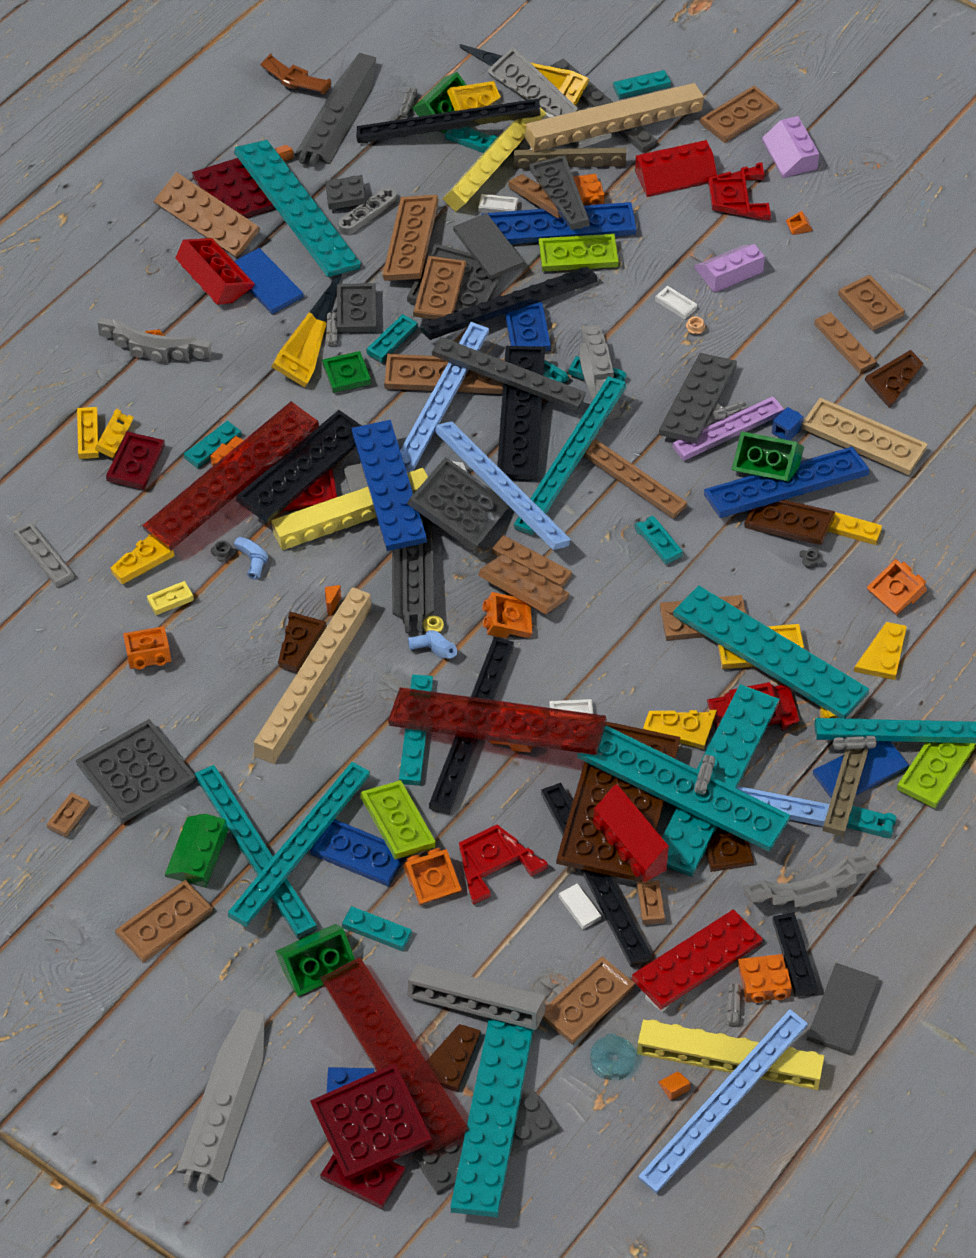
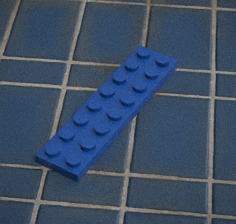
[481,202,636,244]
[351,420,427,551]
[704,447,869,518]

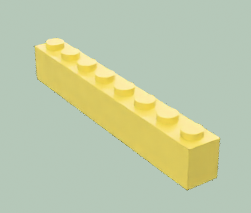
[442,107,547,212]
[271,468,428,550]
[637,1019,825,1090]

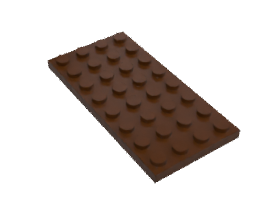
[556,719,681,883]

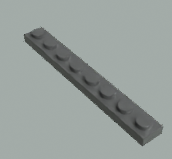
[550,58,657,153]
[432,337,586,411]

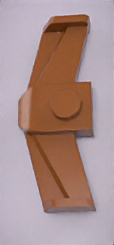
[260,53,331,94]

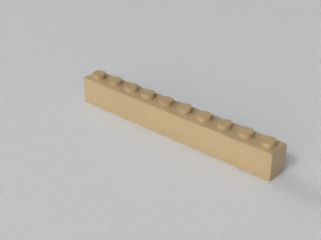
[525,83,704,152]
[254,587,371,764]

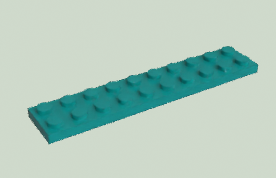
[234,140,361,277]
[673,585,869,719]
[662,684,779,877]
[577,722,791,852]
[450,1018,534,1218]

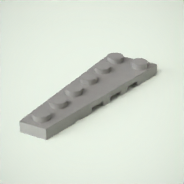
[487,47,580,116]

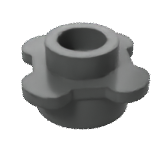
[211,541,235,562]
[799,547,823,568]

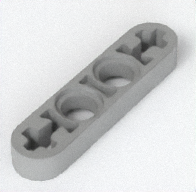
[338,187,397,235]

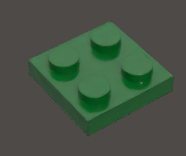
[322,351,371,393]

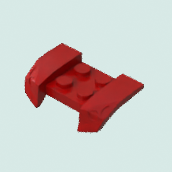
[707,682,800,731]

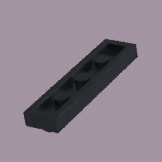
[772,912,818,997]

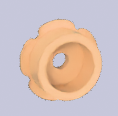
[686,316,705,334]

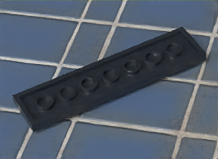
[497,346,545,480]
[236,410,362,523]

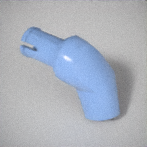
[234,537,268,580]
[408,630,457,659]

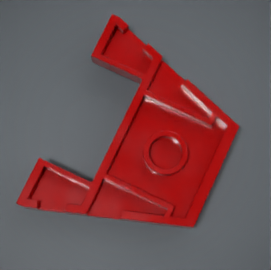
[708,162,771,221]
[459,824,548,905]

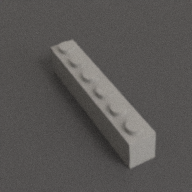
[408,963,546,1030]

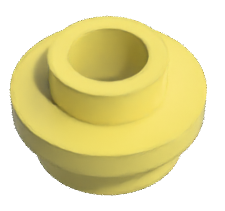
[423,616,444,633]

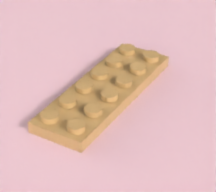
[801,398,927,475]

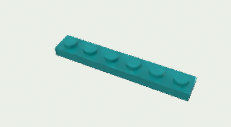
[399,674,433,786]

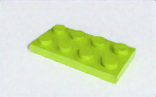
[539,234,619,272]
[897,742,976,808]
[361,780,436,860]

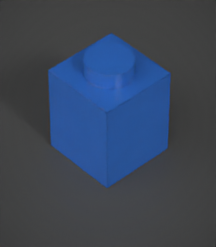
[772,407,804,441]

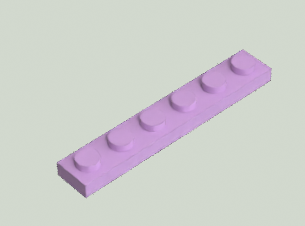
[673,396,784,461]

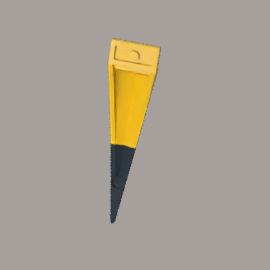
[459,44,589,106]
[271,274,342,387]

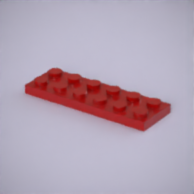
[631,909,763,1010]

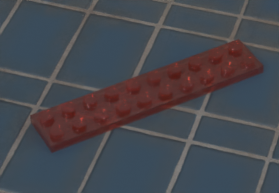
[142,401,319,551]
[388,687,607,755]
[321,957,469,1155]

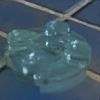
[590,1033,636,1080]

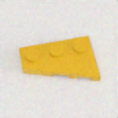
[447,81,501,111]
[110,529,175,584]
[854,622,907,680]
[643,710,717,750]

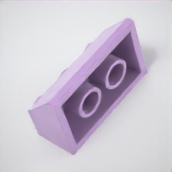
[762,116,819,178]
[694,244,765,293]

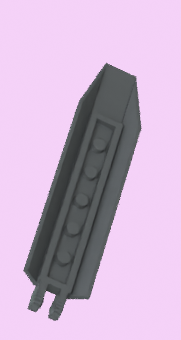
[295,53,376,167]
[392,513,434,633]

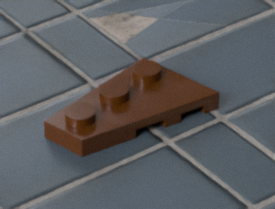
[865,350,923,408]
[278,611,327,673]
[414,1024,481,1092]

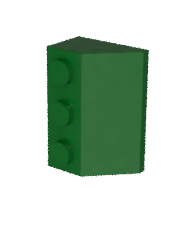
[413,72,467,134]
[731,431,804,482]
[165,814,229,888]
[275,924,359,996]

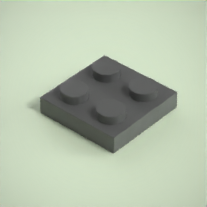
[325,175,366,210]

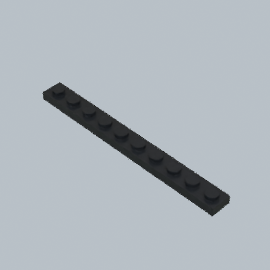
[356,98,541,143]
[420,267,597,340]
[429,637,514,814]
[541,783,652,967]

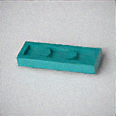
[613,70,671,99]
[366,314,418,363]
[184,420,242,469]
[342,906,412,952]

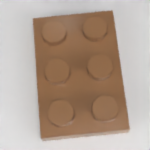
[838,274,905,331]

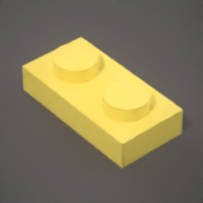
[147,581,194,615]

